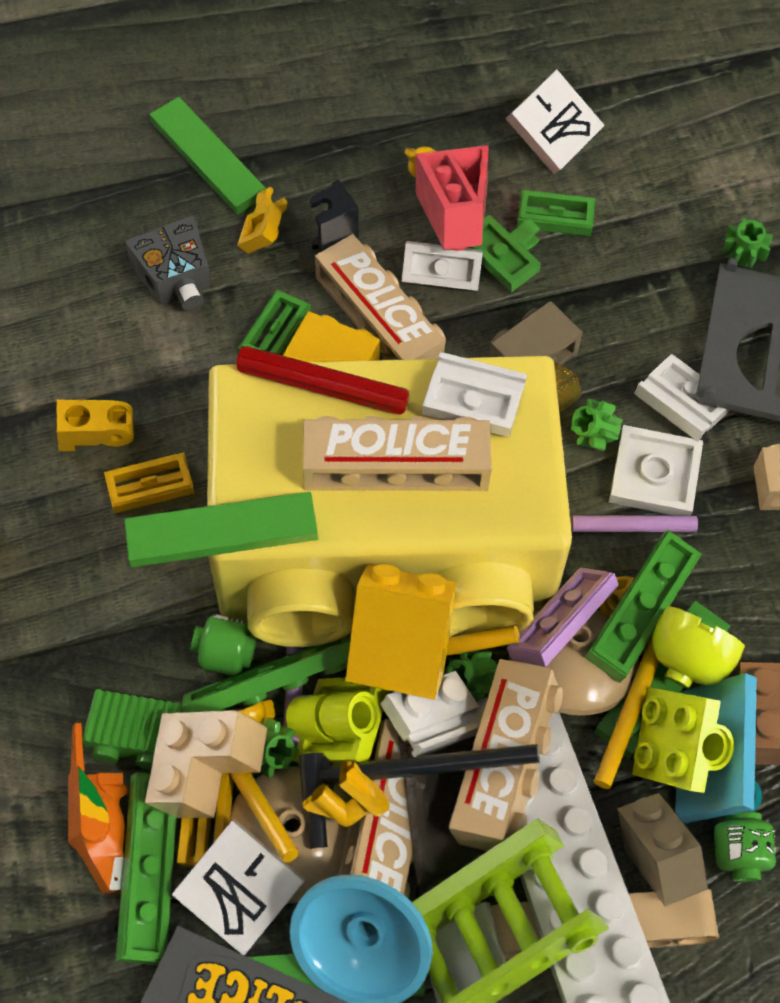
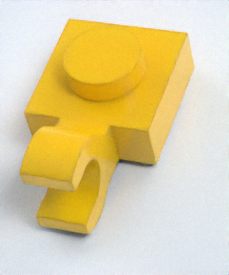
[237,187,287,254]

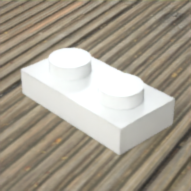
[402,241,483,291]

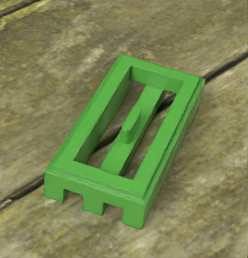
[517,190,595,236]
[238,289,311,356]

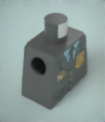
[125,215,211,311]

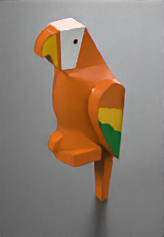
[68,723,128,894]

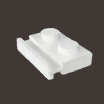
[422,352,527,438]
[634,354,730,442]
[380,671,482,757]

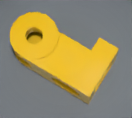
[57,399,134,452]

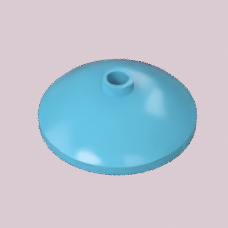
[290,875,433,1003]

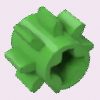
[722,219,773,268]
[570,399,623,451]
[446,650,497,702]
[259,718,299,777]

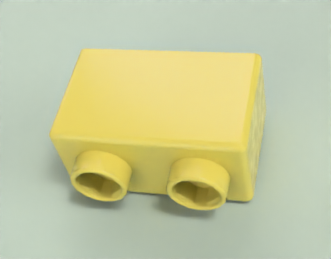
[207,356,572,647]

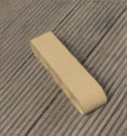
[490,889,719,960]

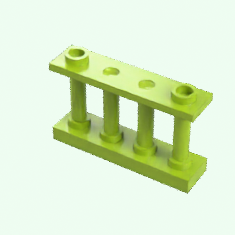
[412,818,609,1003]

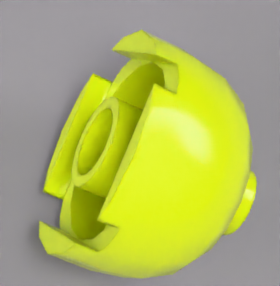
[653,606,745,689]

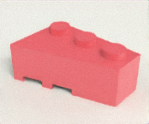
[416,145,489,251]

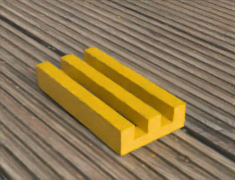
[104,452,195,514]
[177,773,234,867]

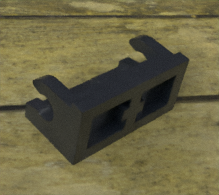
[310,180,359,253]

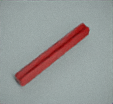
[236,346,409,415]

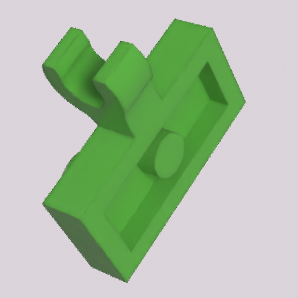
[468,214,540,293]

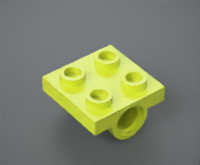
[286,677,390,766]
[632,687,734,793]

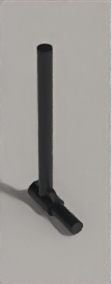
[298,744,540,849]

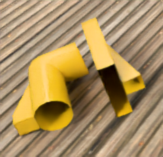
[303,760,389,827]

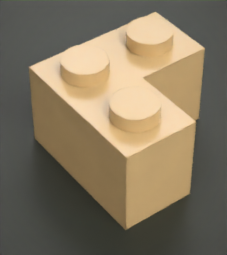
[145,710,268,818]

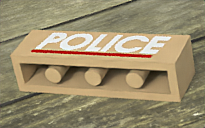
[315,234,446,360]
[303,416,492,491]
[449,659,563,851]
[337,719,435,898]

